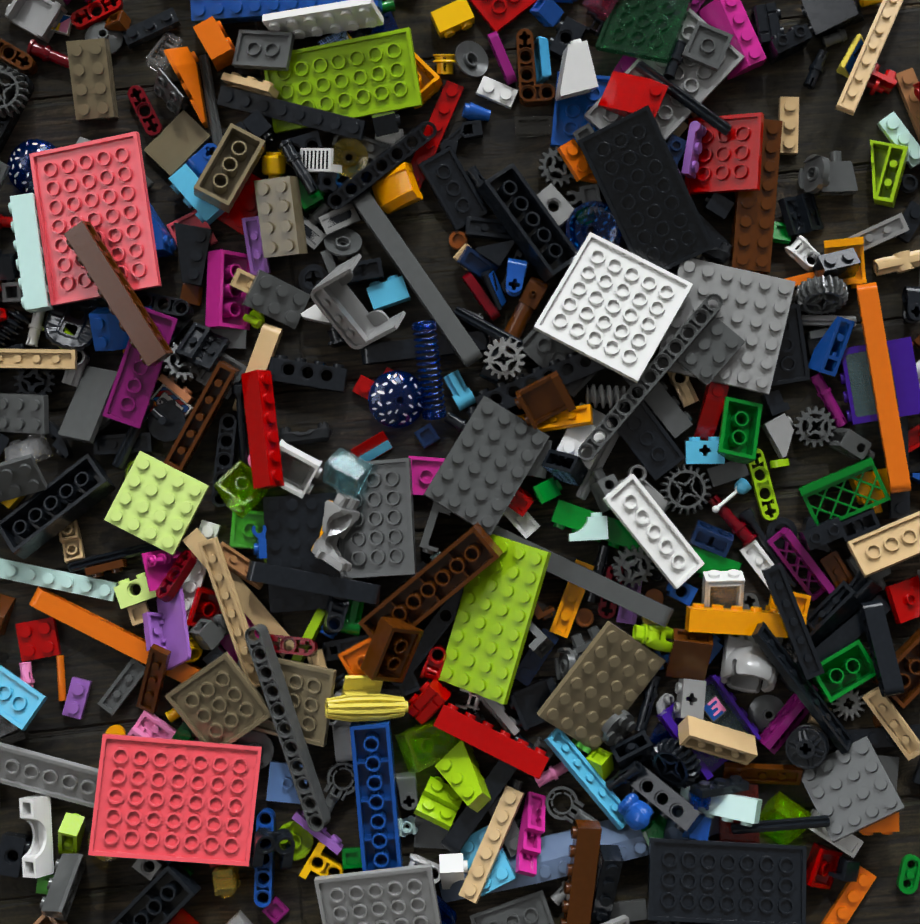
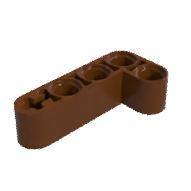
[516,28,556,107]
[0,38,38,76]

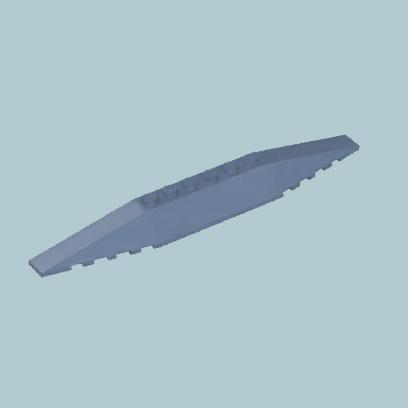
[439,809,741,903]

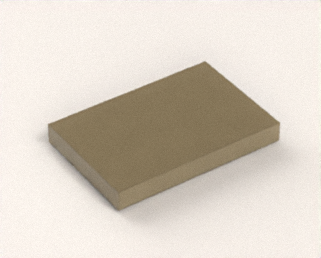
[144,110,211,176]

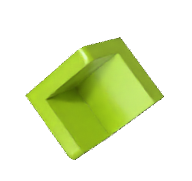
[586,747,614,781]

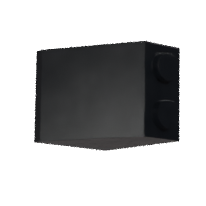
[801,0,864,38]

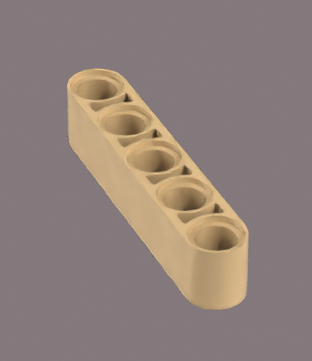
[233,323,283,412]

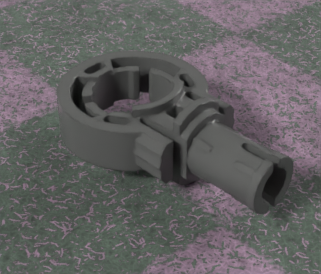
[324,762,355,815]
[545,786,598,824]

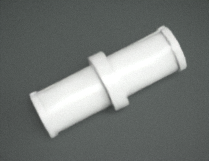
[25,311,46,347]

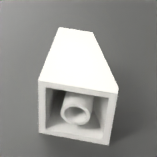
[555,39,598,101]

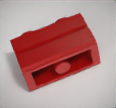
[408,679,451,725]

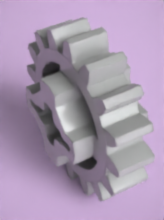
[483,337,526,380]

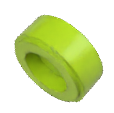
[769,458,790,469]

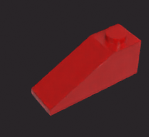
[693,382,729,440]

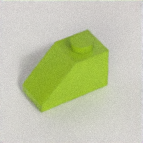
[58,812,85,854]

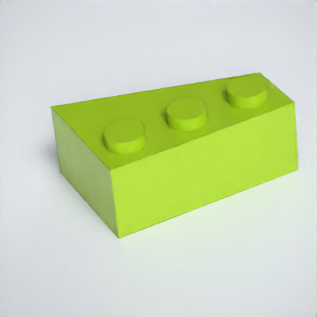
[870,140,909,208]
[435,740,491,813]

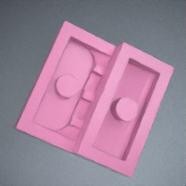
[127,710,177,739]

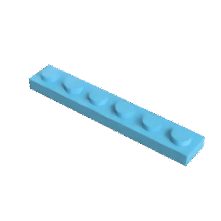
[544,728,627,830]

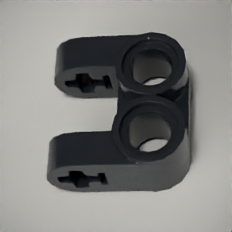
[251,827,295,869]

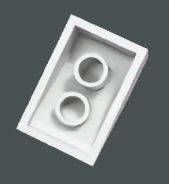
[556,402,612,470]

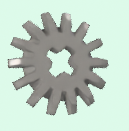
[831,689,866,721]

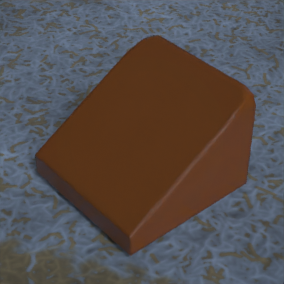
[104,10,131,31]
[180,283,204,306]

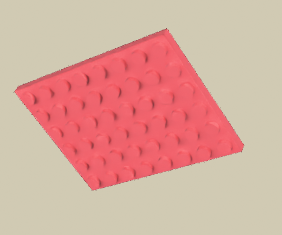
[29,131,162,306]
[88,733,262,866]

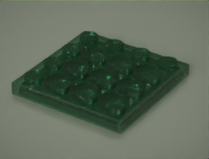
[595,0,693,64]

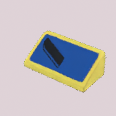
[836,34,864,78]

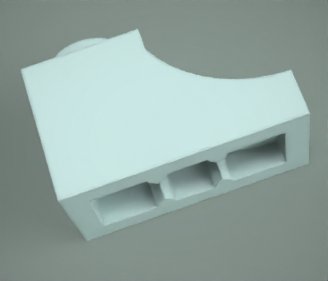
[568,512,609,542]

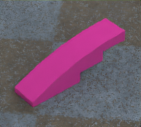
[515,791,546,877]

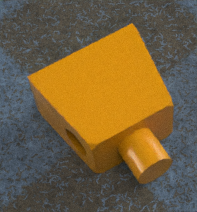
[849,468,890,514]

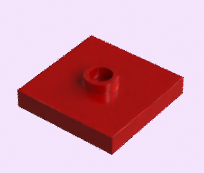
[885,576,920,624]

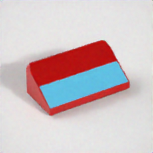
[350,431,393,462]

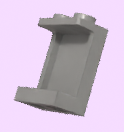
[4,0,68,43]

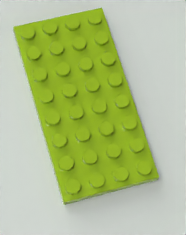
[264,27,423,134]
[438,534,551,705]

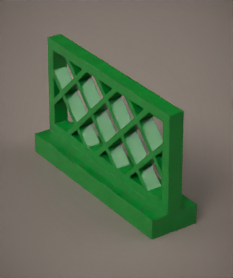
[799,456,891,524]

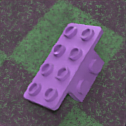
[142,586,191,670]

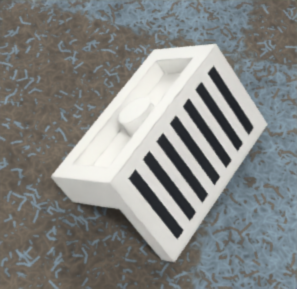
[300,148,342,173]

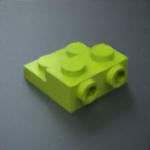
[413,776,463,831]

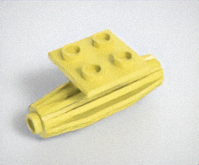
[325,675,409,722]

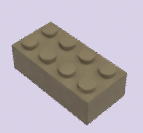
[66,38,119,121]
[194,123,266,213]
[254,176,308,258]

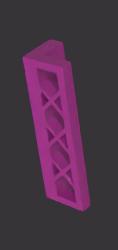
[766,527,835,601]
[757,684,819,755]

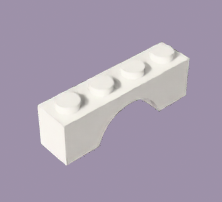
[19,794,54,878]

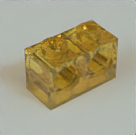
[212,865,240,898]

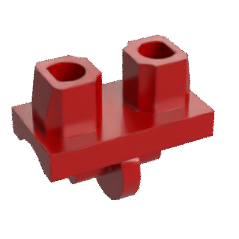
[866,63,897,96]

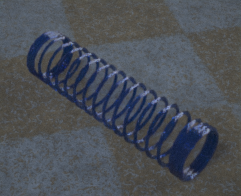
[411,321,447,420]

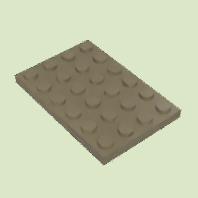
[537,620,666,750]

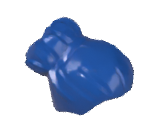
[618,793,654,831]

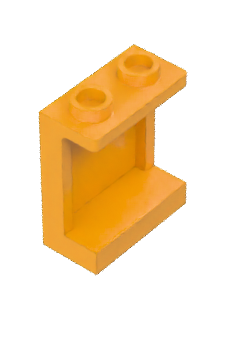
[823,237,867,289]

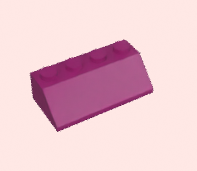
[698,0,767,80]
[205,249,251,331]

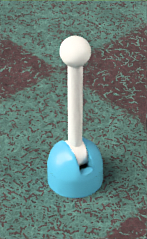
[712,478,751,513]

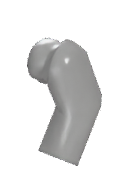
[656,693,674,721]

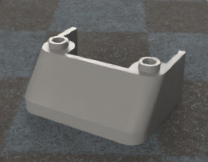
[311,253,406,349]

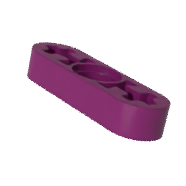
[487,31,517,85]

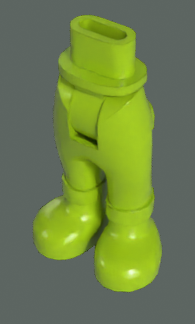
[632,624,673,652]

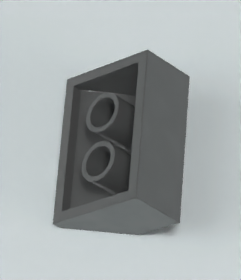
[40,853,87,922]

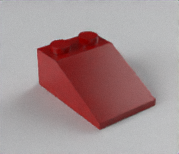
[598,71,669,118]

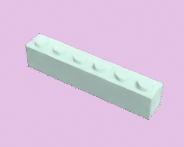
[8,193,54,313]

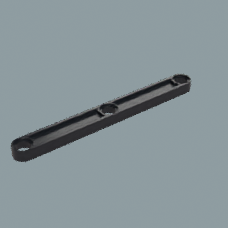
[391,586,465,686]

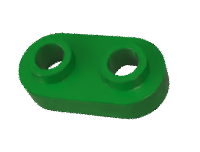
[896,854,920,894]

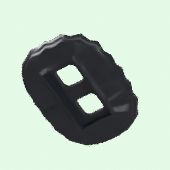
[44,299,101,351]

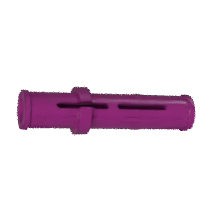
[810,372,848,428]

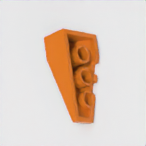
[164,46,208,128]

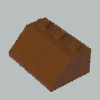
[360,617,424,683]

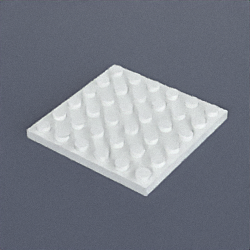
[534,232,693,383]

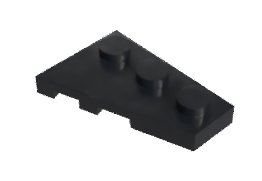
[174,223,213,287]

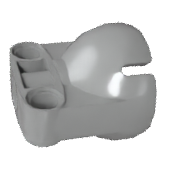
[720,634,783,693]

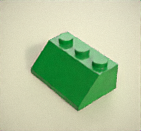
[717,396,763,464]
[812,639,876,703]

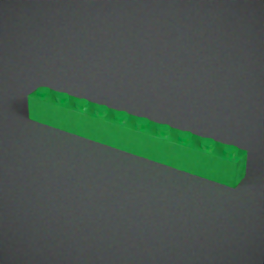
[550,499,742,579]

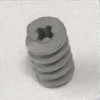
[585,384,626,409]

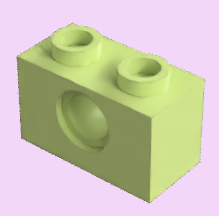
[113,572,157,609]

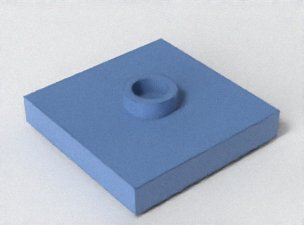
[266,761,307,804]

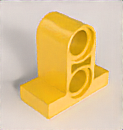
[299,841,344,879]

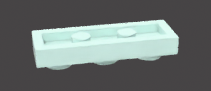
[877,111,920,169]

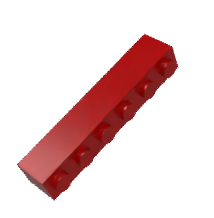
[241,370,284,489]
[433,703,549,779]

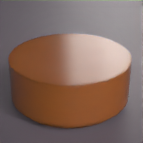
[449,231,468,251]
[644,588,664,604]
[575,608,594,627]

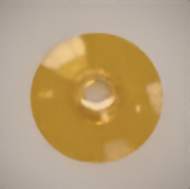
[332,138,368,177]

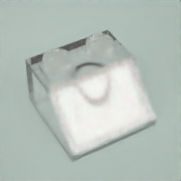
[4,434,54,463]

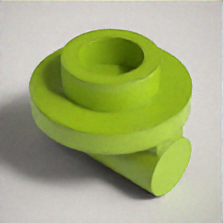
[243,310,265,329]

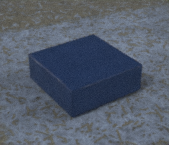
[414,423,440,449]

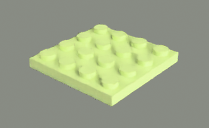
[104,451,210,555]

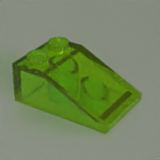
[395,718,460,772]

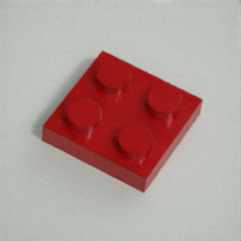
[15,617,62,662]

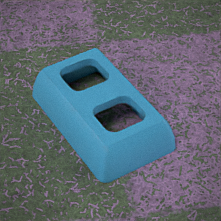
[534,36,551,84]

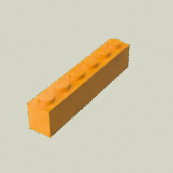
[685,603,807,638]

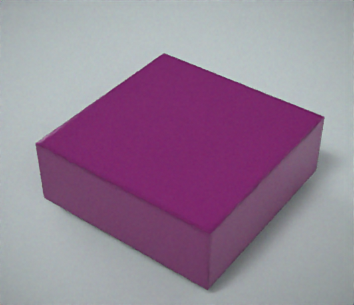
[262,896,290,924]

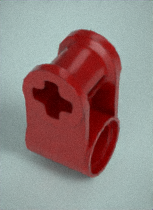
[420,645,446,681]

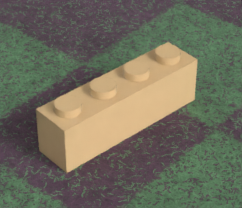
[678,715,758,765]

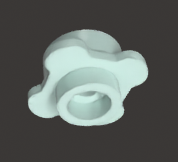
[399,815,418,837]

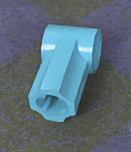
[444,370,476,411]

